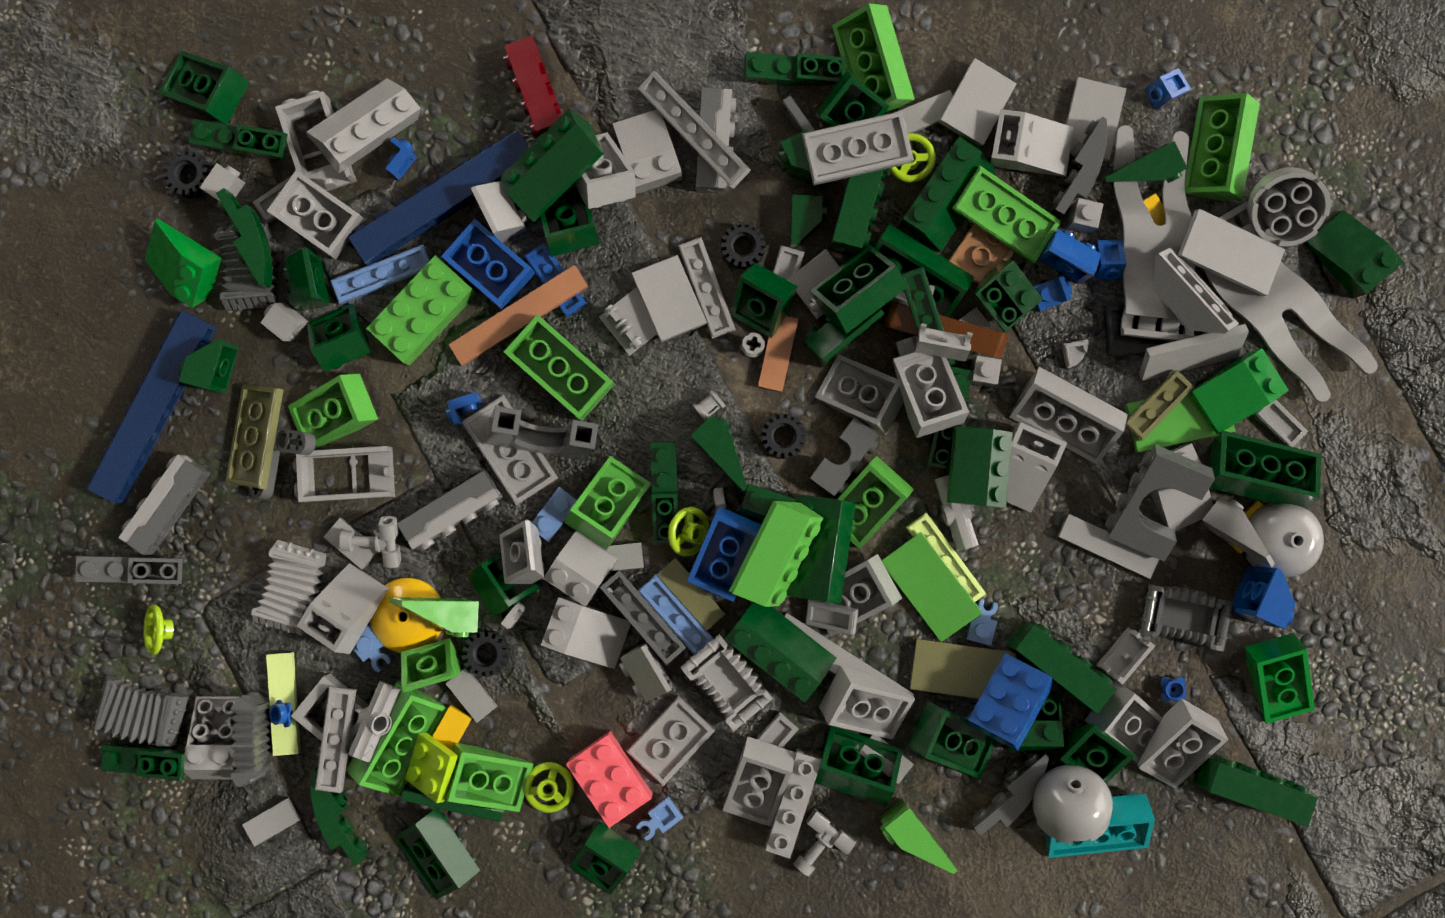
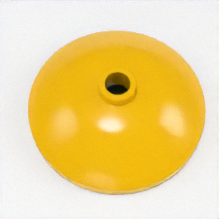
[370,578,442,653]

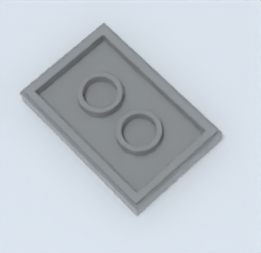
[939,58,1016,148]
[1065,77,1126,162]
[631,255,707,343]
[626,695,715,786]

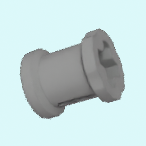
[742,333,765,358]
[692,390,725,421]

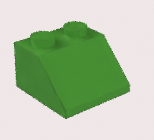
[401,638,461,693]

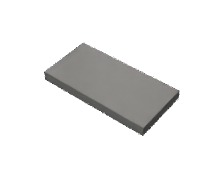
[802,111,914,185]
[1177,209,1285,296]
[1139,324,1249,381]
[462,395,558,505]

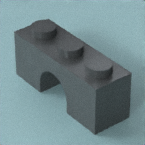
[809,417,879,497]

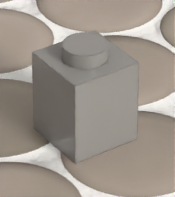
[200,163,245,201]
[1066,198,1103,234]
[260,303,308,341]
[970,356,1002,387]

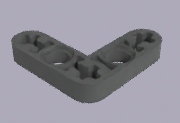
[249,428,316,500]

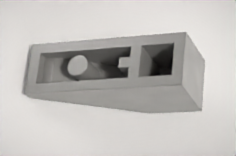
[1202,497,1275,568]

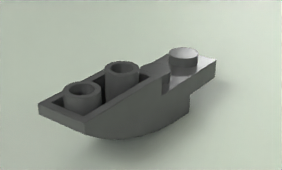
[1051,116,1107,216]
[75,556,183,584]
[970,751,1049,836]

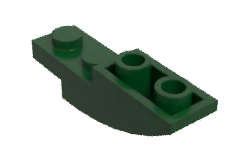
[744,52,845,86]
[188,119,288,159]
[216,188,273,289]
[927,366,974,470]
[650,441,679,544]
[100,744,185,781]
[310,768,369,866]

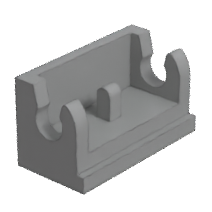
[915,323,973,361]
[1096,627,1155,685]

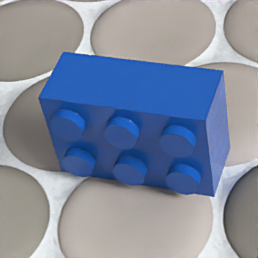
[441,219,535,310]
[687,507,761,602]
[968,653,1054,751]

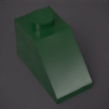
[790,195,827,249]

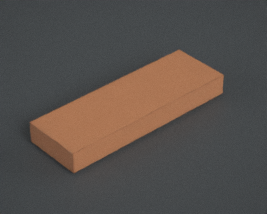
[758,316,798,392]

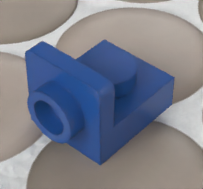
[1145,68,1191,109]
[385,137,417,180]
[1095,240,1127,280]
[1034,275,1072,312]
[445,392,482,427]

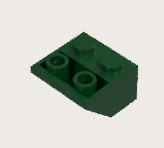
[974,260,1043,332]
[1007,695,1064,751]

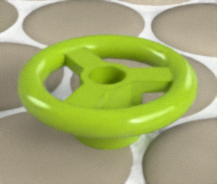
[889,133,936,183]
[668,507,710,557]
[144,604,174,655]
[524,762,574,813]

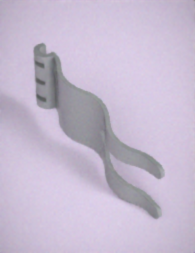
[1113,125,1195,341]
[1204,201,1378,402]

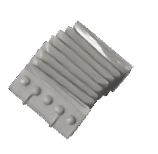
[251,540,326,636]
[680,634,773,731]

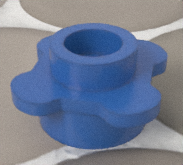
[1160,677,1186,702]
[269,700,293,728]

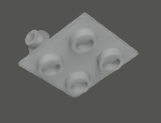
[787,249,840,319]
[599,287,657,356]

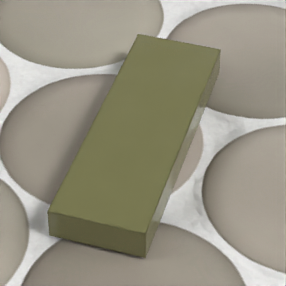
[1125,370,1194,441]
[657,558,725,631]

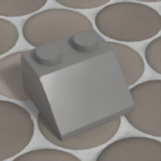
[471,181,528,243]
[499,520,544,584]
[543,531,618,607]
[619,642,673,702]

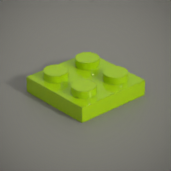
[405,732,458,803]

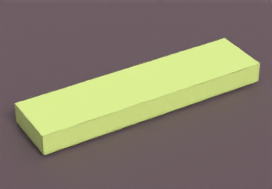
[905,513,986,602]
[266,652,301,756]

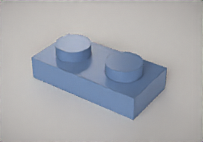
[532,487,577,542]

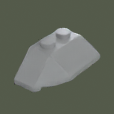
[1155,248,1239,334]

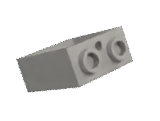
[291,673,369,752]

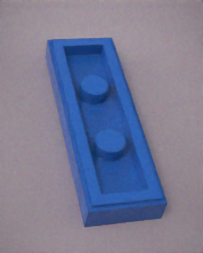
[524,242,587,318]

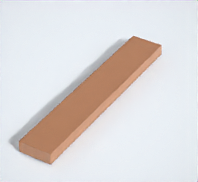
[448,265,589,366]

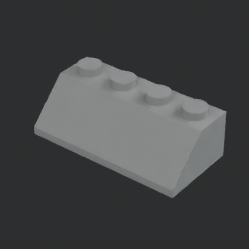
[306,78,421,173]
[1010,367,1128,465]

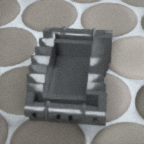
[215,223,279,311]
[1139,584,1233,652]
[93,676,188,746]
[230,692,273,787]

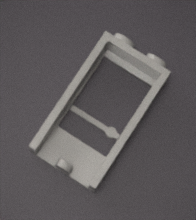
[275,91,357,191]
[293,446,395,502]

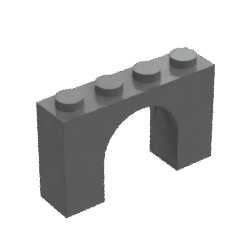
[485,406,598,461]
[1105,444,1215,562]

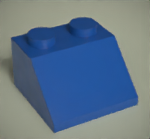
[1038,229,1101,284]

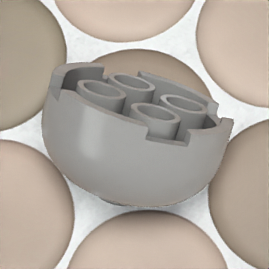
[1247,167,1331,246]
[1246,503,1324,577]
[1032,765,1113,844]

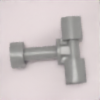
[339,516,401,568]
[793,809,856,877]

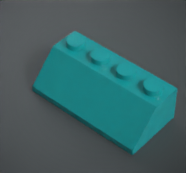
[1045,793,1155,858]

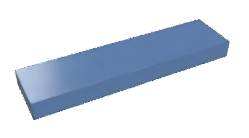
[330,244,430,305]
[638,574,714,655]

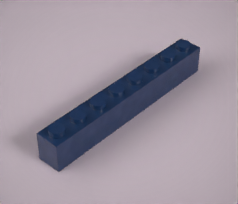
[348,130,529,265]
[87,310,217,503]

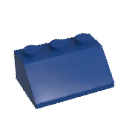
[1231,566,1296,629]

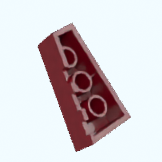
[503,35,562,139]

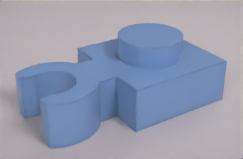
[965,599,998,646]
[353,626,393,672]
[636,796,683,840]

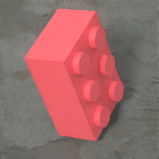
[566,731,653,828]

